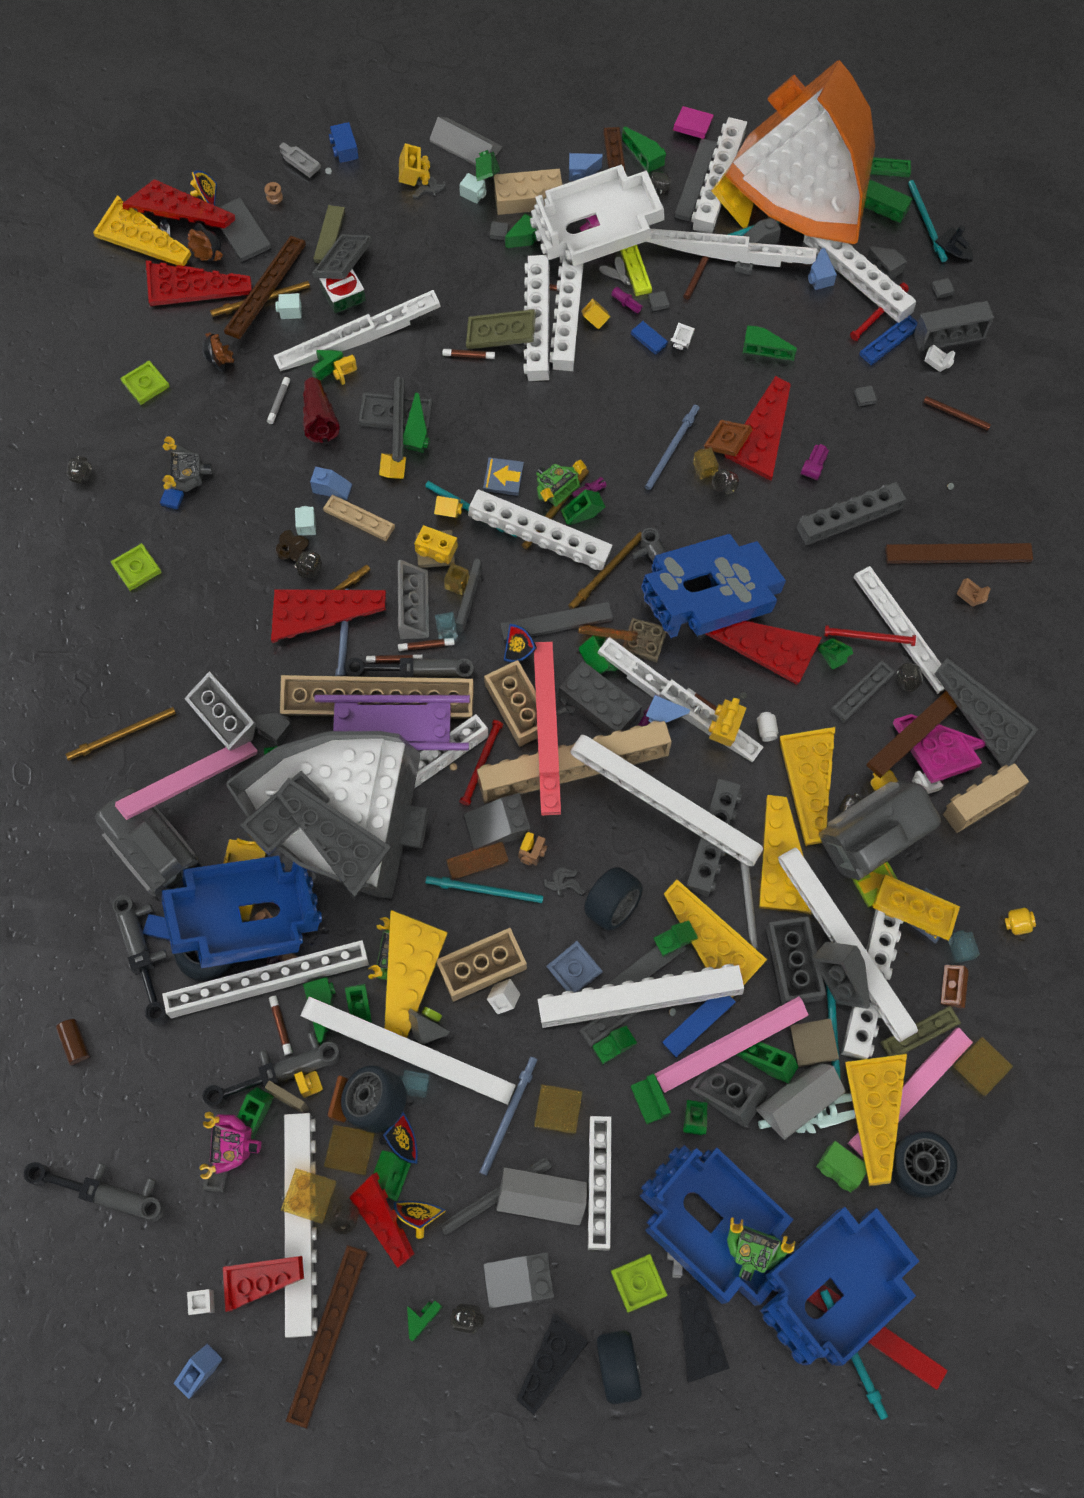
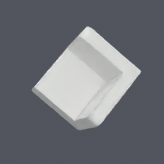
[487,979,520,1014]
[187,1289,215,1315]

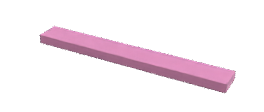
[115,742,258,820]
[655,997,808,1093]
[847,1027,973,1159]

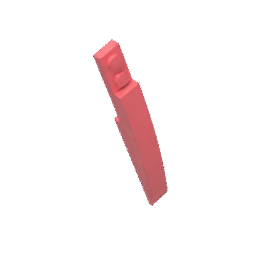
[534,642,561,816]

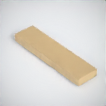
[323,495,395,541]

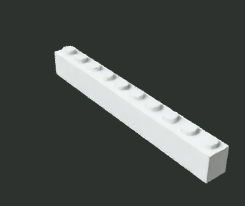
[162,940,369,1018]
[538,964,744,1028]
[284,1113,318,1338]

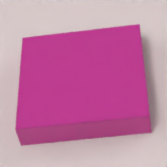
[673,106,714,139]

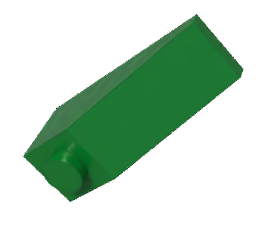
[622,126,666,173]
[476,150,500,182]
[742,325,797,361]
[403,392,430,453]
[303,977,336,1046]
[736,1042,798,1084]
[237,1087,274,1139]

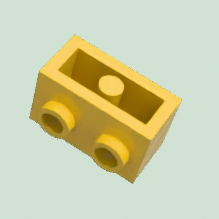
[414,525,458,564]

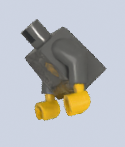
[162,436,213,492]

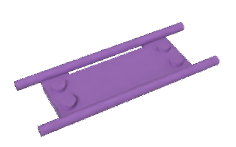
[315,695,470,750]

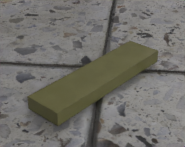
[313,205,345,263]
[880,1005,961,1056]

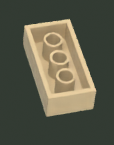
[494,169,562,215]
[484,660,538,747]
[943,763,1029,833]
[436,928,527,1002]

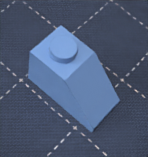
[569,153,603,181]
[808,248,837,290]
[310,467,352,500]
[646,695,691,723]
[174,1344,222,1399]

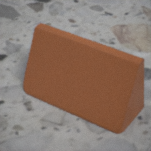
[941,965,968,1008]
[328,1075,349,1123]

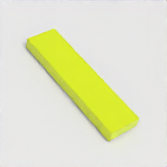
[620,245,652,296]

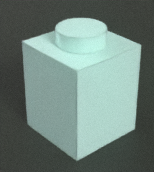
[459,173,487,204]
[276,293,302,319]
[295,506,316,536]

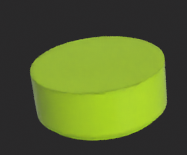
[421,1006,442,1023]

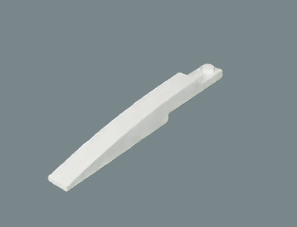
[647,229,817,267]
[274,290,441,371]
[598,637,763,762]

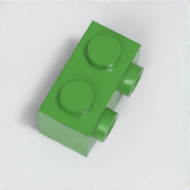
[816,1141,866,1193]

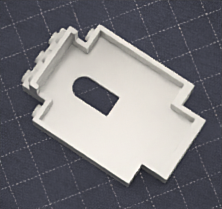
[530,165,665,267]

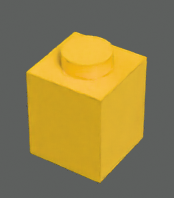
[434,496,463,518]

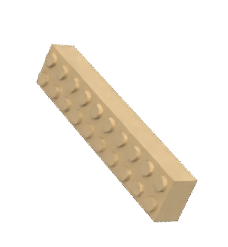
[280,675,474,719]
[477,721,672,804]

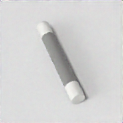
[267,377,291,424]

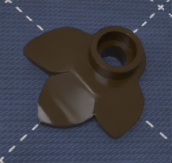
[275,530,309,562]

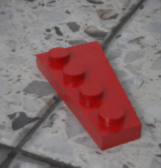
[349,1172,414,1268]
[223,1256,304,1312]

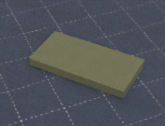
[466,309,536,349]

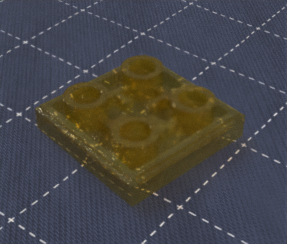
[954,1037,1013,1096]
[534,1084,582,1134]
[324,1125,375,1176]
[281,1168,337,1224]

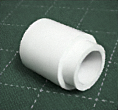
[757,712,779,742]

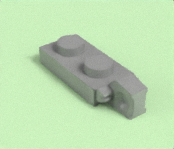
[279,142,321,178]

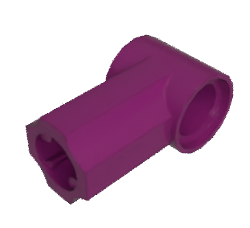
[801,444,829,480]

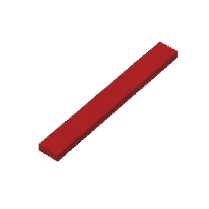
[806,1285,948,1390]

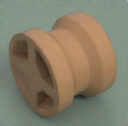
[264,182,283,204]

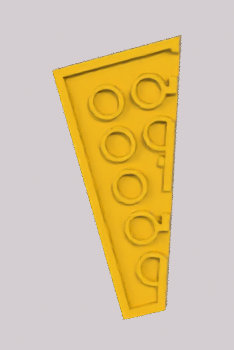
[711,166,754,229]
[93,195,192,266]
[779,727,835,846]
[759,795,813,914]
[664,880,767,998]
[385,910,448,1038]
[845,1054,907,1186]

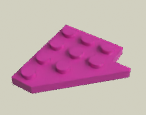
[893,714,985,784]

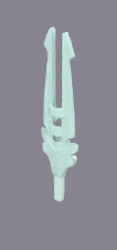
[758,1093,855,1133]

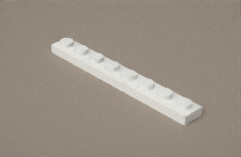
[854,566,946,694]

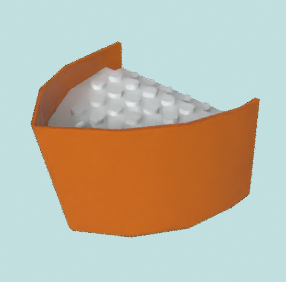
[725,60,875,244]

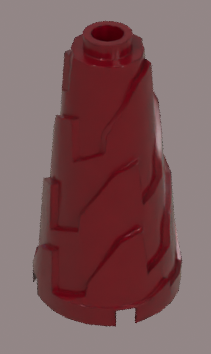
[303,377,340,443]

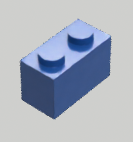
[328,122,359,163]

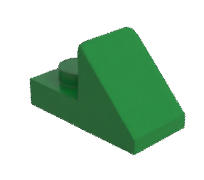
[311,350,343,381]
[817,638,853,669]
[653,921,698,957]
[345,984,372,1023]
[592,1026,637,1065]
[683,1100,707,1135]
[407,1300,443,1342]

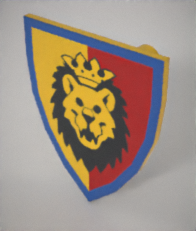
[190,170,217,206]
[393,1201,446,1239]

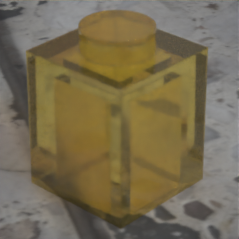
[693,448,719,479]
[444,563,469,595]

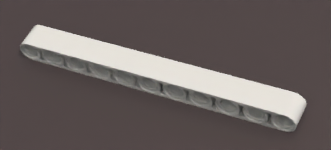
[570,735,763,866]
[778,847,918,1042]
[300,997,516,1105]

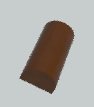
[56,1019,90,1066]

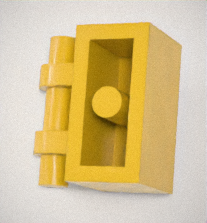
[399,143,430,186]
[708,698,746,747]

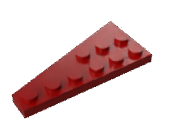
[122,179,235,228]
[146,260,252,306]
[725,376,791,481]
[271,589,386,643]
[705,621,822,685]

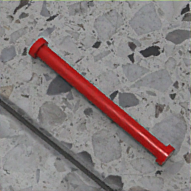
[850,283,909,341]
[824,625,916,646]
[459,720,503,806]

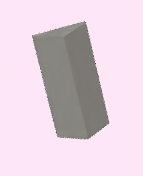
[429,117,502,166]
[398,560,429,639]
[184,671,256,751]
[756,1063,845,1140]
[496,1167,587,1226]

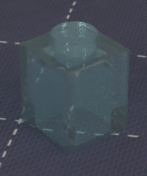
[435,612,457,639]
[948,930,980,964]
[399,1070,430,1098]

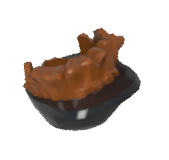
[187,223,223,261]
[202,332,234,372]

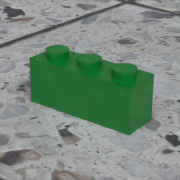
[864,179,913,223]

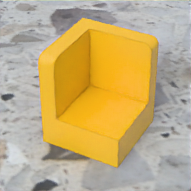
[581,298,610,329]
[379,453,406,479]

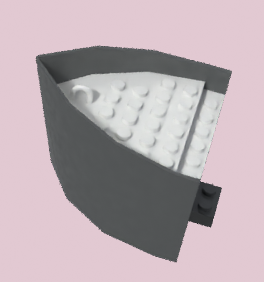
[227,731,429,899]

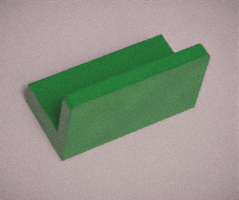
[579,635,618,675]
[631,1074,671,1124]
[373,1150,411,1201]

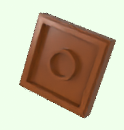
[704,420,752,457]

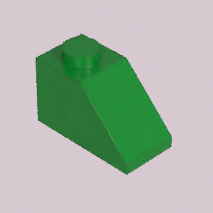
[505,214,537,248]
[561,489,605,525]

